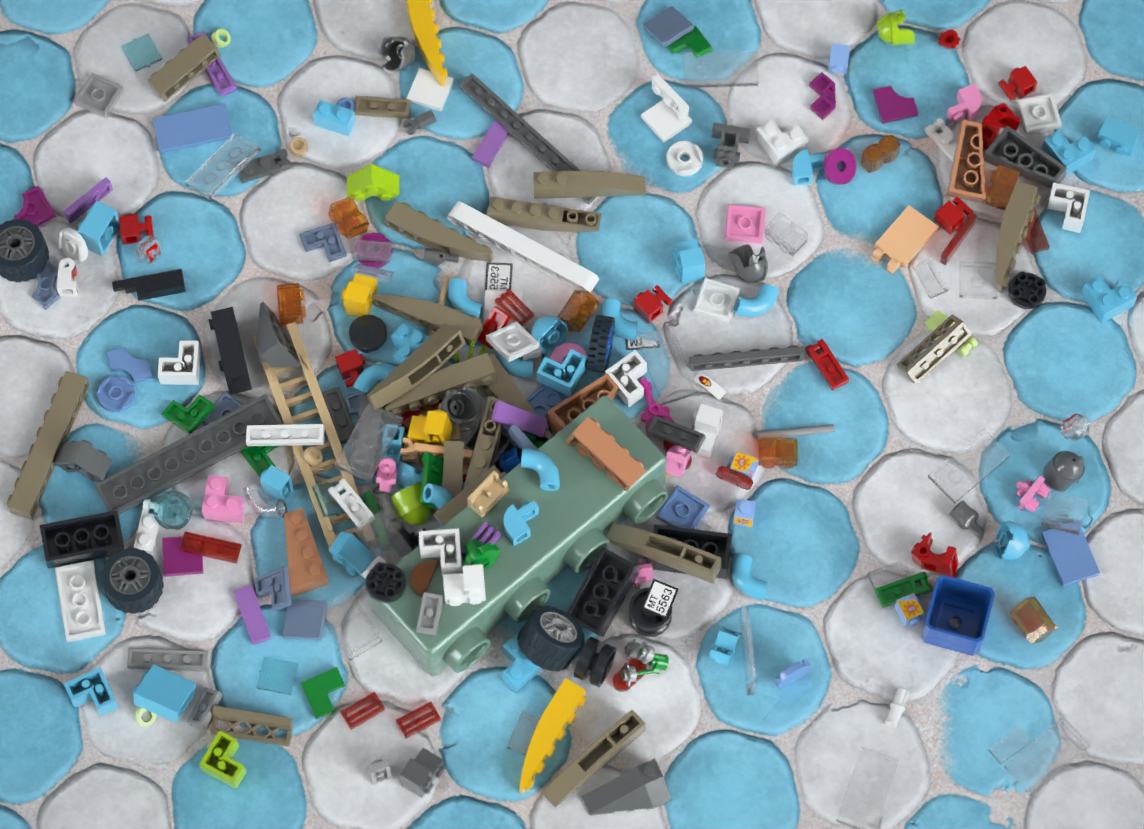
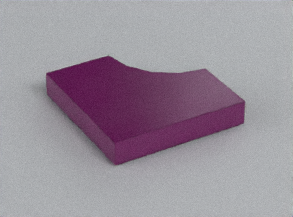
[873,86,918,124]
[14,185,56,227]
[162,536,204,577]

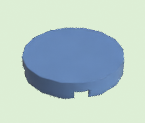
[97,375,135,412]
[774,660,811,689]

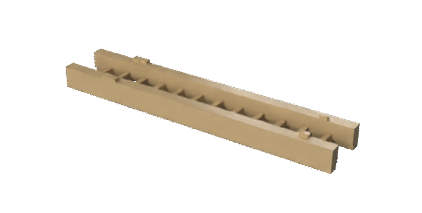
[252,322,377,560]

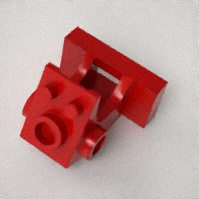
[981,103,1021,150]
[911,532,959,577]

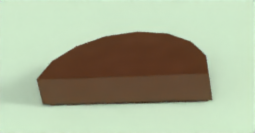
[411,559,439,598]

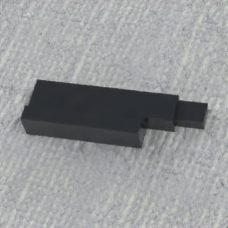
[112,269,186,301]

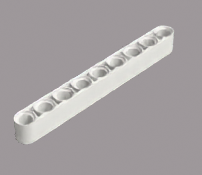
[447,201,599,295]

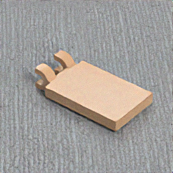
[871,206,939,274]
[400,438,473,471]

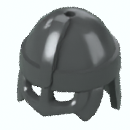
[378,36,415,73]
[728,244,768,282]
[440,387,482,424]
[1043,451,1085,492]

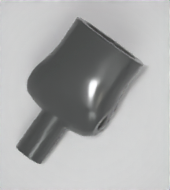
[423,248,459,266]
[949,500,984,535]

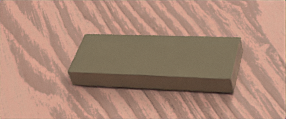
[354,96,411,119]
[442,441,464,497]

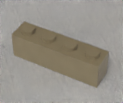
[148,33,221,102]

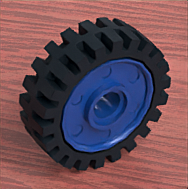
[587,315,615,373]

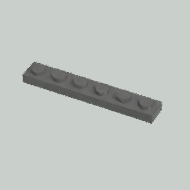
[689,345,804,372]

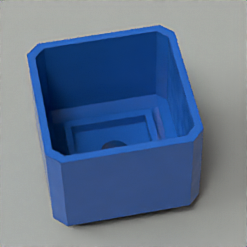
[921,575,995,656]

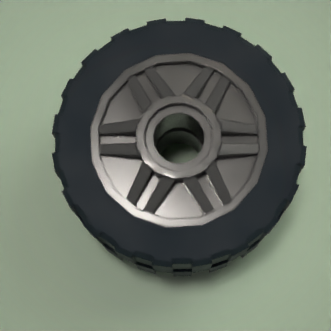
[0,219,49,282]
[101,548,164,614]

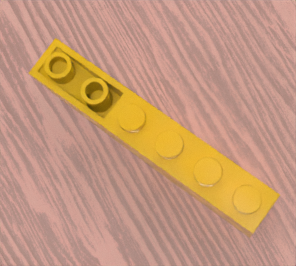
[406,0,448,86]
[519,678,587,794]

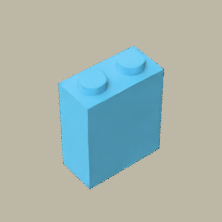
[132,664,196,723]

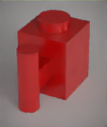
[998,65,1037,101]
[934,196,973,234]
[119,214,154,245]
[634,285,673,324]
[335,349,366,388]

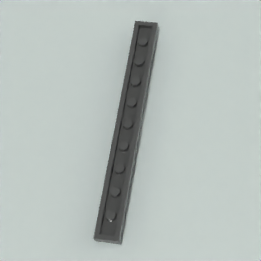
[459,73,597,205]

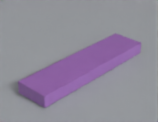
[188,31,237,97]

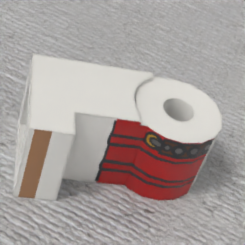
[57,258,78,296]

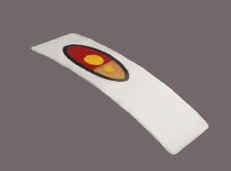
[693,371,726,400]

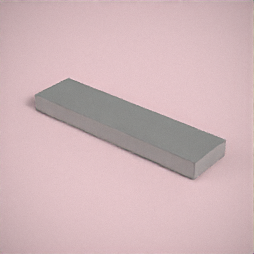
[127,648,208,672]

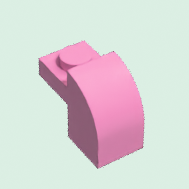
[946,84,982,123]

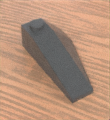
[256,302,301,368]
[581,759,672,816]

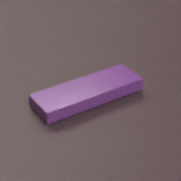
[472,120,510,168]
[63,177,113,223]
[491,401,548,438]
[233,585,271,645]

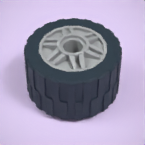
[517,606,584,671]

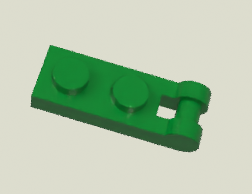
[419,452,444,509]
[875,572,933,608]

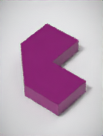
[809,72,836,120]

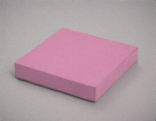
[725,204,765,244]

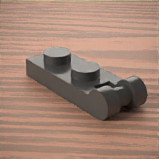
[237,149,292,183]

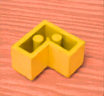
[341,273,378,317]
[408,410,453,446]

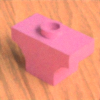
[666,445,692,477]

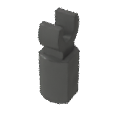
[403,110,436,135]

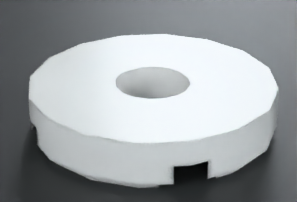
[666,141,703,176]
[57,228,88,264]

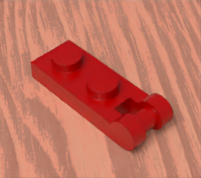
[805,339,849,391]

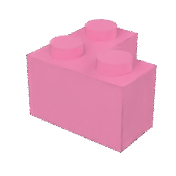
[202,475,246,523]

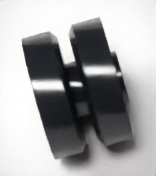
[629,587,672,637]
[574,637,617,687]

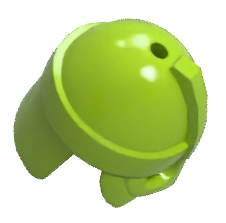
[876,9,914,46]
[391,483,431,526]

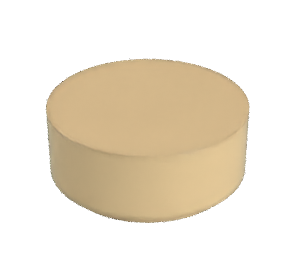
[289,137,308,156]
[303,446,323,466]

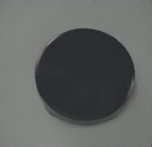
[1008,272,1046,309]
[349,315,387,354]
[366,562,406,603]

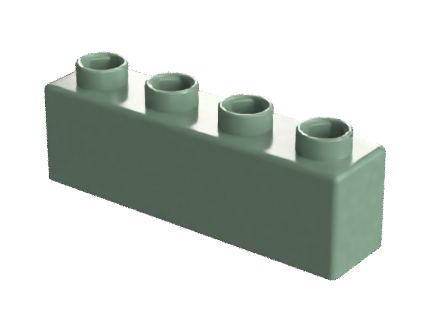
[370,395,668,676]

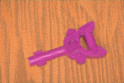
[639,378,675,437]

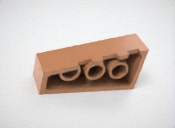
[946,120,986,203]
[546,374,619,434]
[566,417,646,491]
[284,508,329,597]

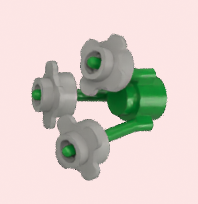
[621,639,668,686]

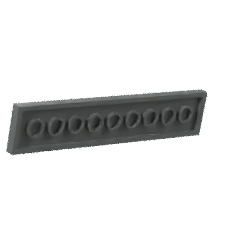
[94,394,283,515]

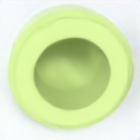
[211,29,230,47]
[135,707,156,726]

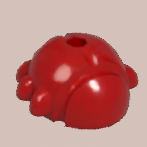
[938,29,961,49]

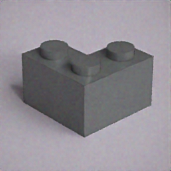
[53,440,112,481]
[400,748,445,798]

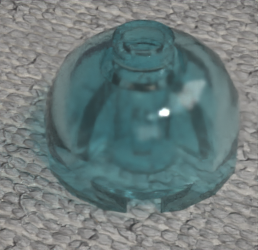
[153,490,194,530]

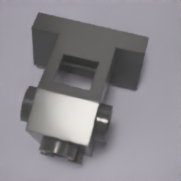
[712,123,750,169]

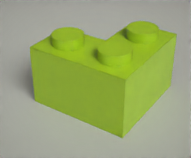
[347,163,399,202]
[199,730,246,789]

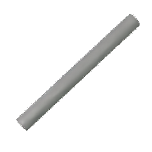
[757,424,834,440]

